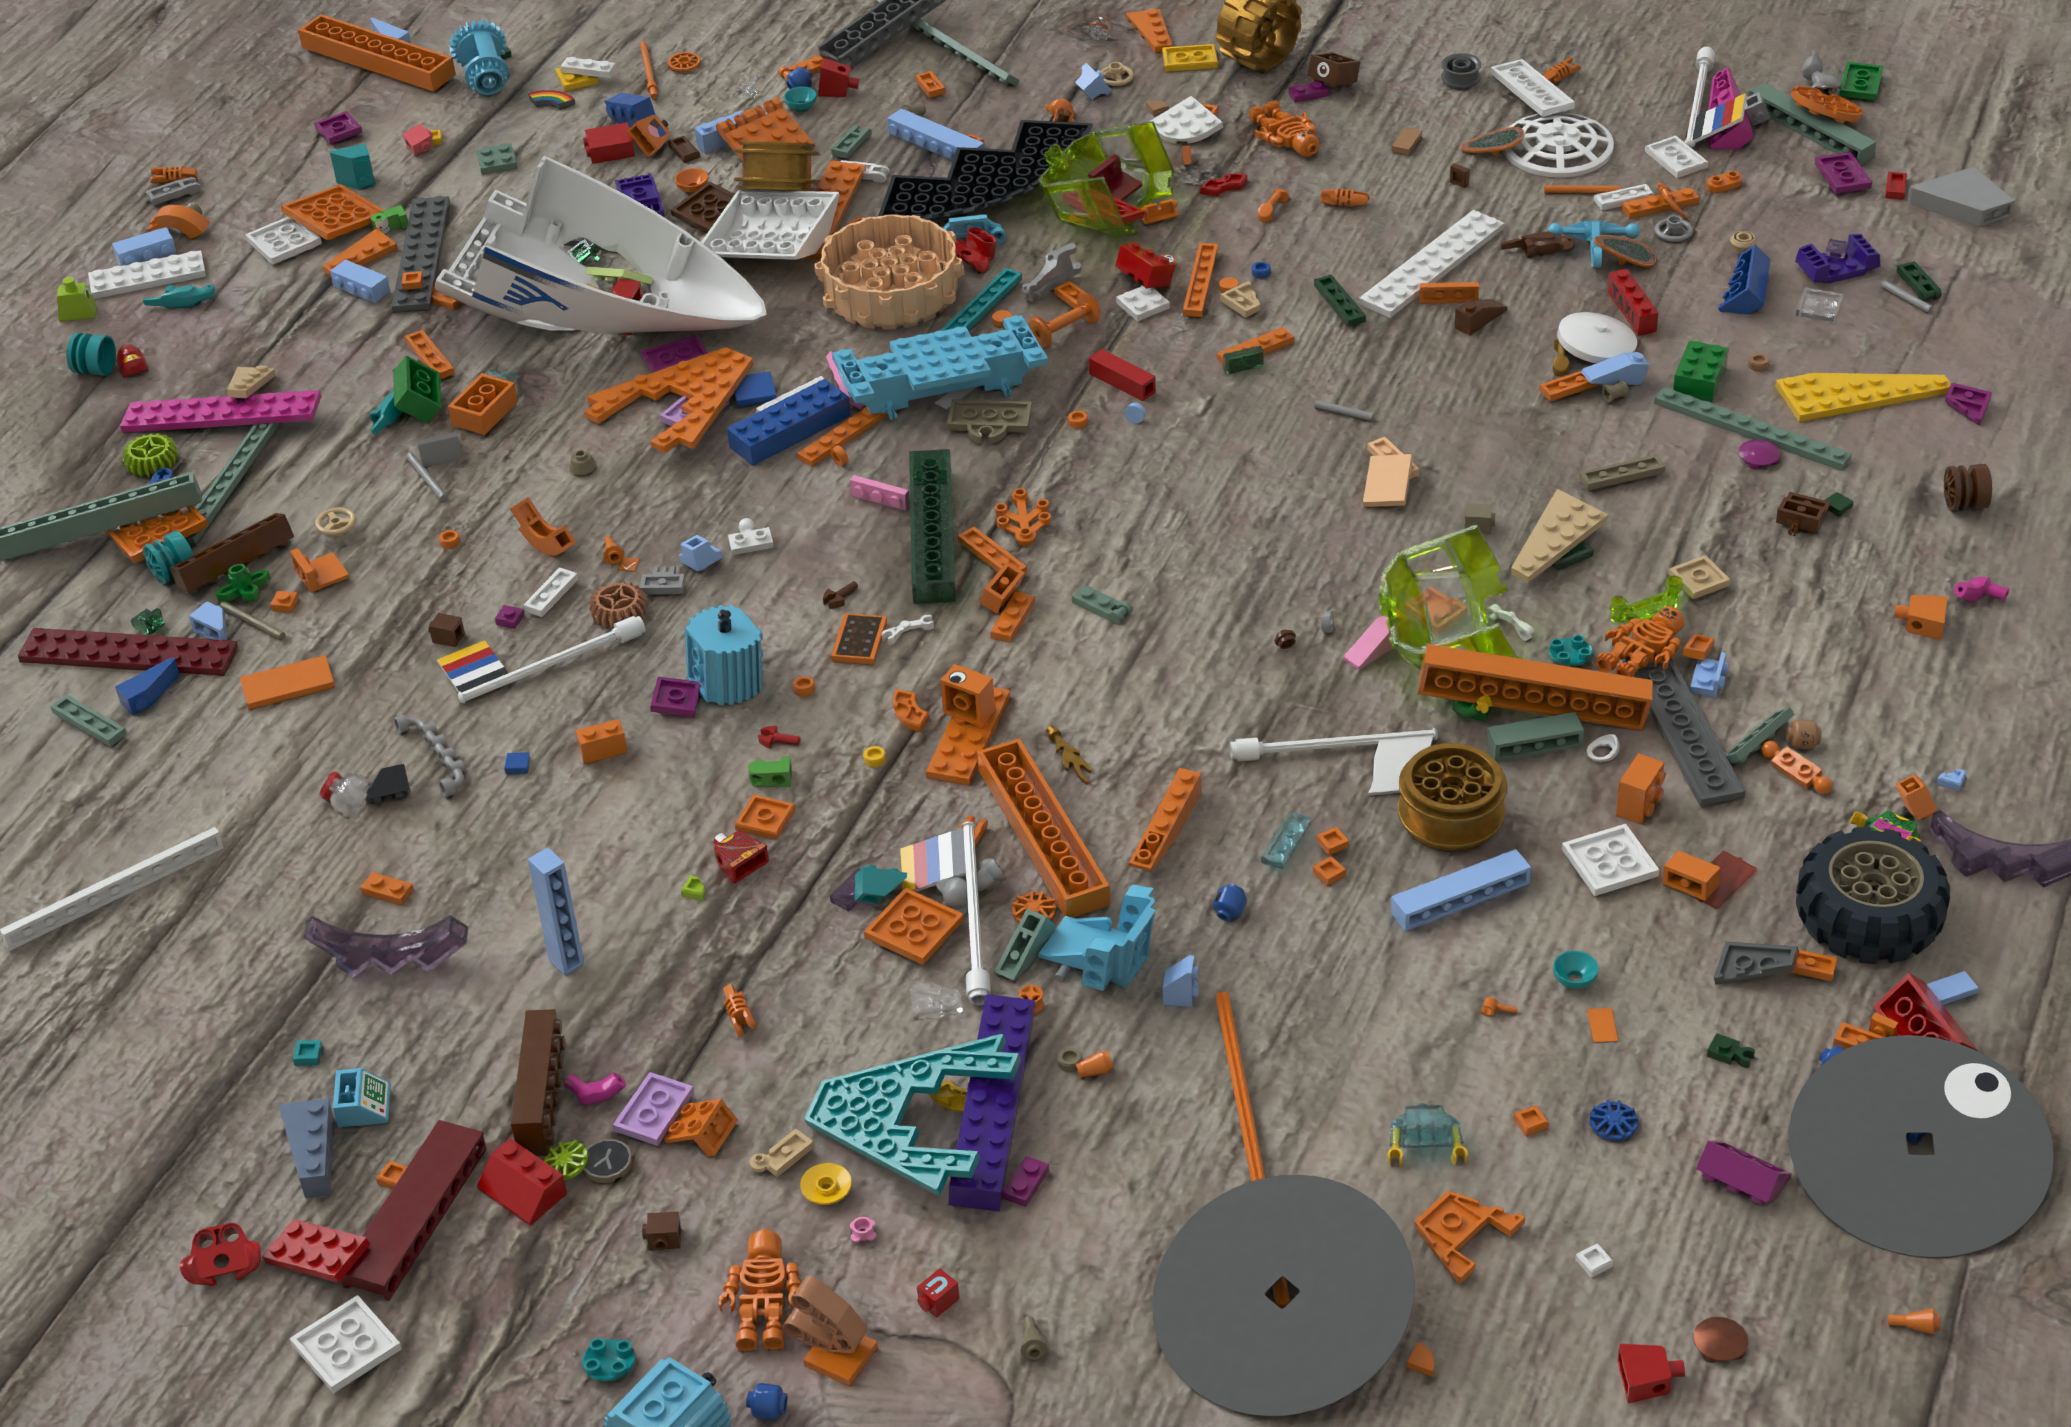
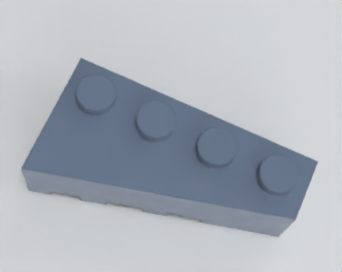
[278,1098,334,1198]

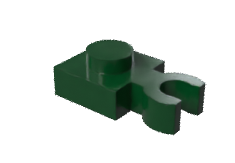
[1707,1033,1756,1068]

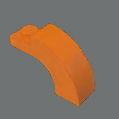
[146,205,210,240]

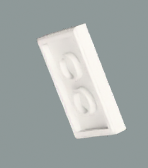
[1645,136,1709,178]

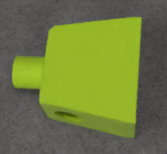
[57,277,97,322]

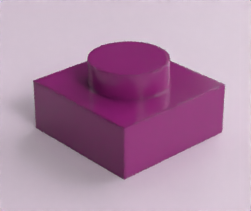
[495,605,524,629]

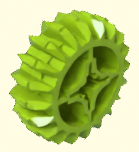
[122,433,178,477]

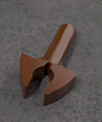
[823,581,858,609]

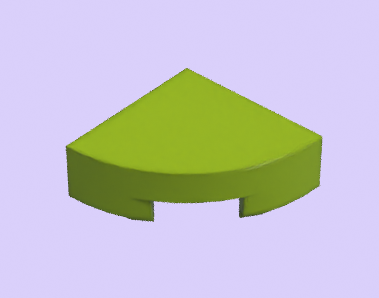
[681,875,705,901]

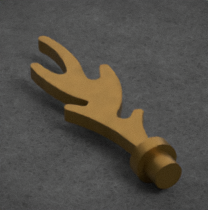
[1046,726,1091,785]

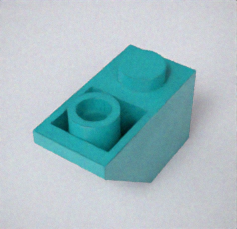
[855,865,907,904]

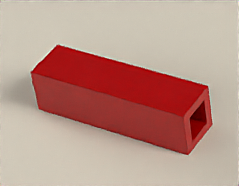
[1089,349,1156,401]

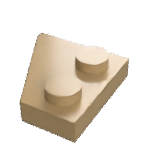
[1220,281,1260,318]

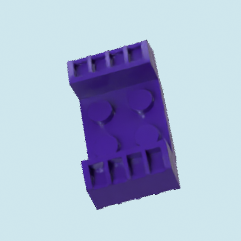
[615,173,665,218]
[1795,234,1881,283]

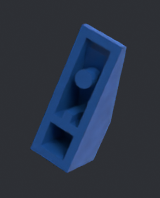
[115,657,180,715]

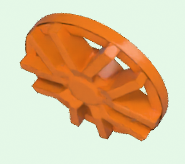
[668,52,701,74]
[1012,890,1056,923]

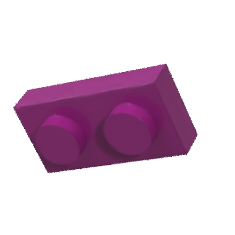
[1289,81,1329,103]
[1003,1156,1049,1207]

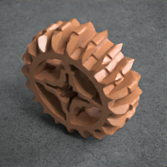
[589,581,648,629]

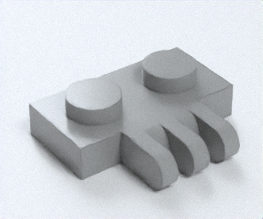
[640,566,685,595]

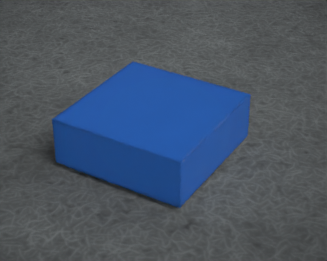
[504,752,530,774]

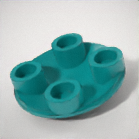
[1549,635,1593,666]
[582,1338,636,1381]

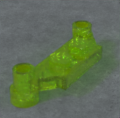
[1609,576,1683,623]

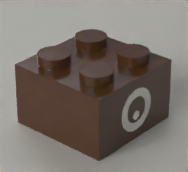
[1307,52,1361,87]

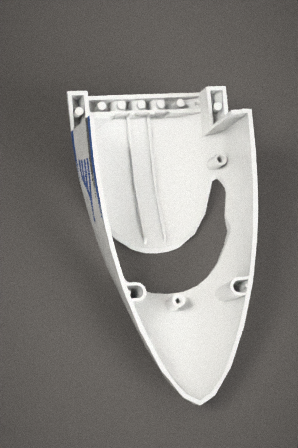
[435,156,767,334]

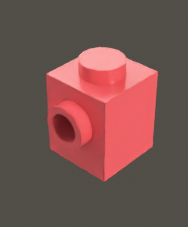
[403,124,433,156]

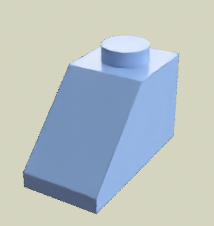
[189,602,227,640]

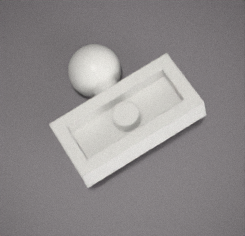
[728,518,774,555]

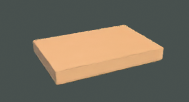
[1363,454,1413,507]

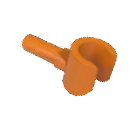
[1481,997,1518,1017]

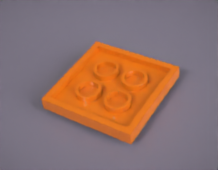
[864,887,964,965]

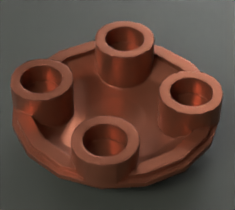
[1693,1317,1748,1363]

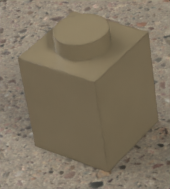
[1465,503,1495,534]

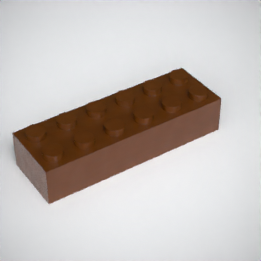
[511,1009,566,1156]

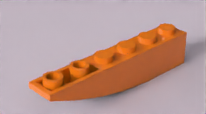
[1129,767,1202,872]

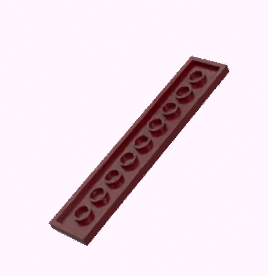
[18,628,238,676]

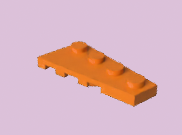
[1126,9,1172,53]
[323,228,398,277]

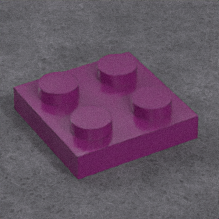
[314,111,363,144]
[650,676,701,717]

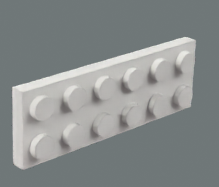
[1490,59,1575,117]
[88,250,206,299]

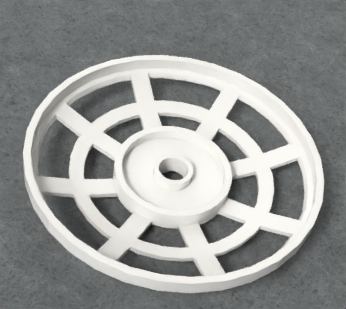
[1503,112,1614,178]

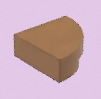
[1146,101,1169,116]

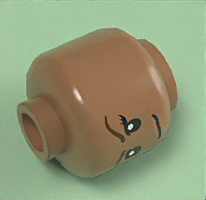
[1786,720,1822,750]

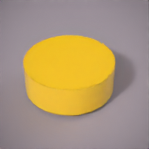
[863,746,886,767]

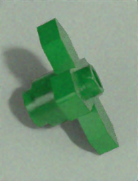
[215,564,271,602]

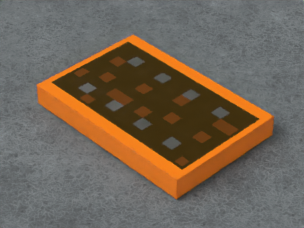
[831,613,887,665]

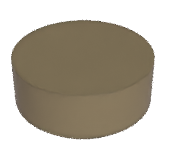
[1057,1048,1082,1072]

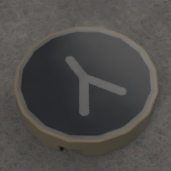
[581,1139,633,1183]

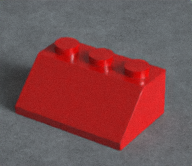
[477,1138,567,1226]

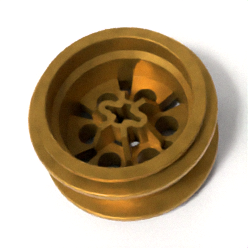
[734,141,820,191]
[1398,743,1507,852]

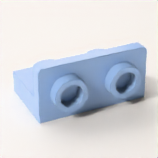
[1690,652,1729,698]

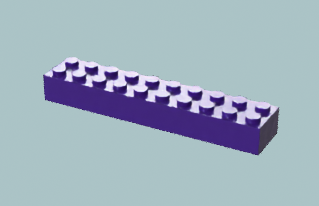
[949,994,1035,1212]

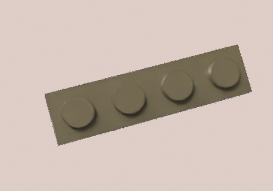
[1579,454,1666,491]

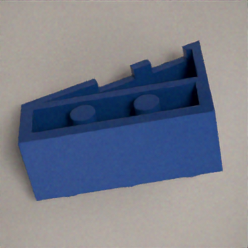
[605,93,656,128]

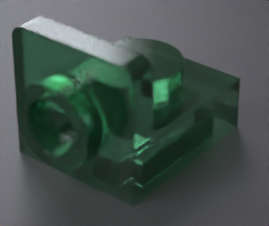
[567,239,600,263]
[130,608,165,635]

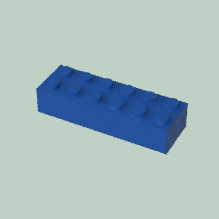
[727,379,851,466]

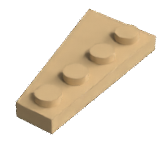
[227,366,275,398]

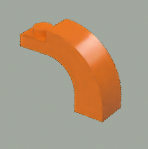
[510,497,577,556]

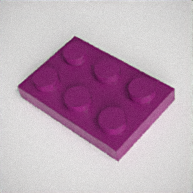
[1814,152,1872,194]
[641,335,707,373]

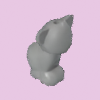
[1802,49,1841,96]
[936,858,1007,915]

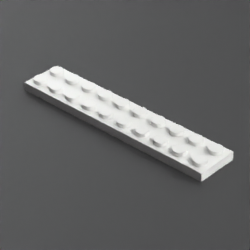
[1359,210,1504,318]

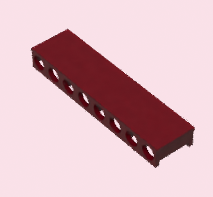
[342,1120,487,1301]

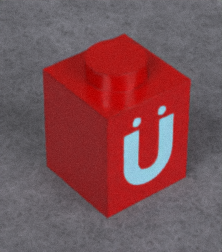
[917,1268,960,1318]

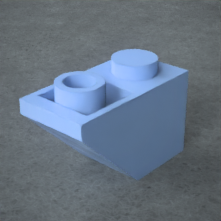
[1163,955,1199,1007]

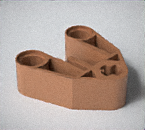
[783,1276,867,1353]

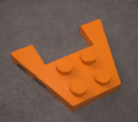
[1414,1190,1525,1284]

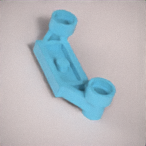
[943,215,1006,244]

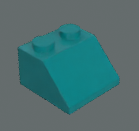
[330,143,375,189]

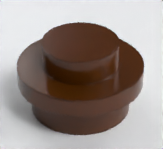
[1274,629,1296,649]

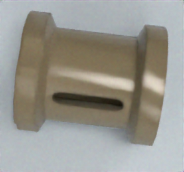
[1602,380,1629,403]

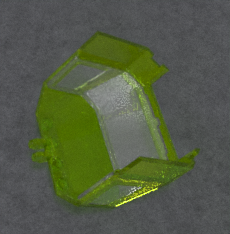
[1038,121,1174,238]
[1377,524,1523,670]

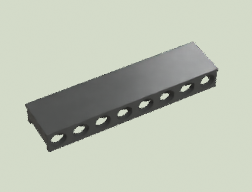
[818,0,946,67]

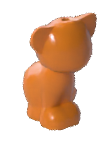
[1044,99,1076,122]

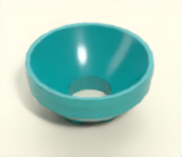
[784,86,817,112]
[1553,950,1598,989]

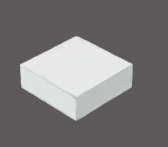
[1575,1243,1613,1278]

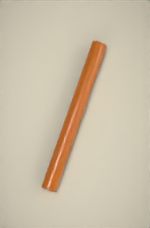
[1544,185,1621,193]

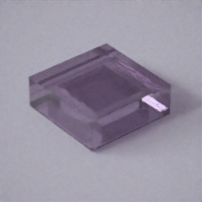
[1825,239,1849,258]

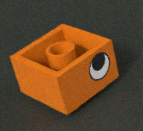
[940,664,995,727]

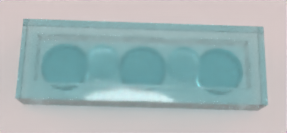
[1261,811,1311,870]

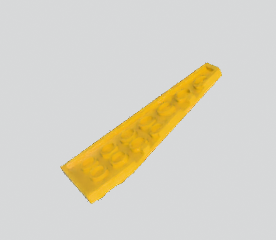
[1775,373,1951,422]

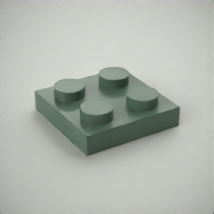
[476,143,517,175]

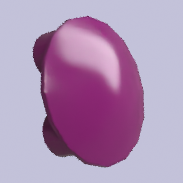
[1738,439,1781,469]

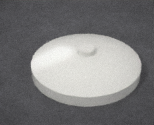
[1557,312,1637,363]

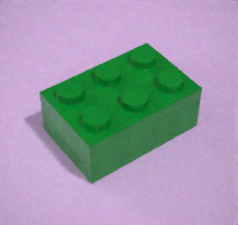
[1673,340,1729,402]
[393,356,442,424]

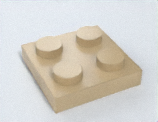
[1668,555,1730,600]

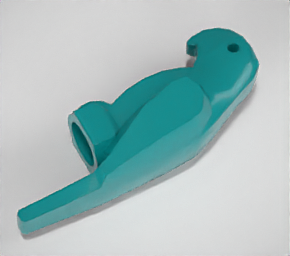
[143,284,216,308]
[369,390,402,435]

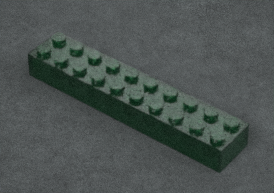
[909,449,956,604]

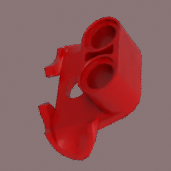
[955,227,997,273]
[179,1223,261,1286]

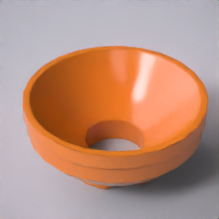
[675,168,709,195]

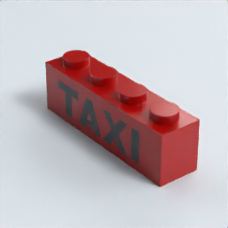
[1607,269,1658,336]

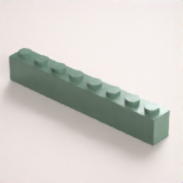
[1749,83,1877,165]

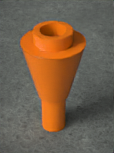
[604,536,624,565]
[1888,1308,1940,1335]

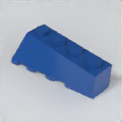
[1718,244,1771,314]

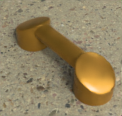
[1553,338,1569,376]

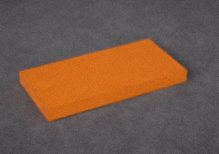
[240,655,335,710]

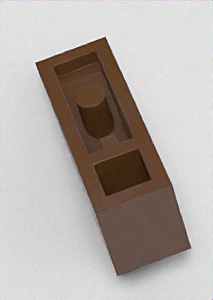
[1455,299,1508,336]

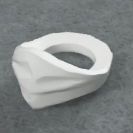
[1587,734,1620,763]

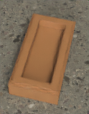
[1392,127,1422,155]

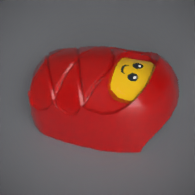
[117,345,148,378]

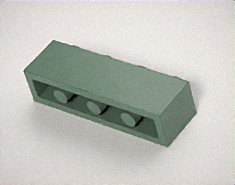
[1487,712,1584,762]

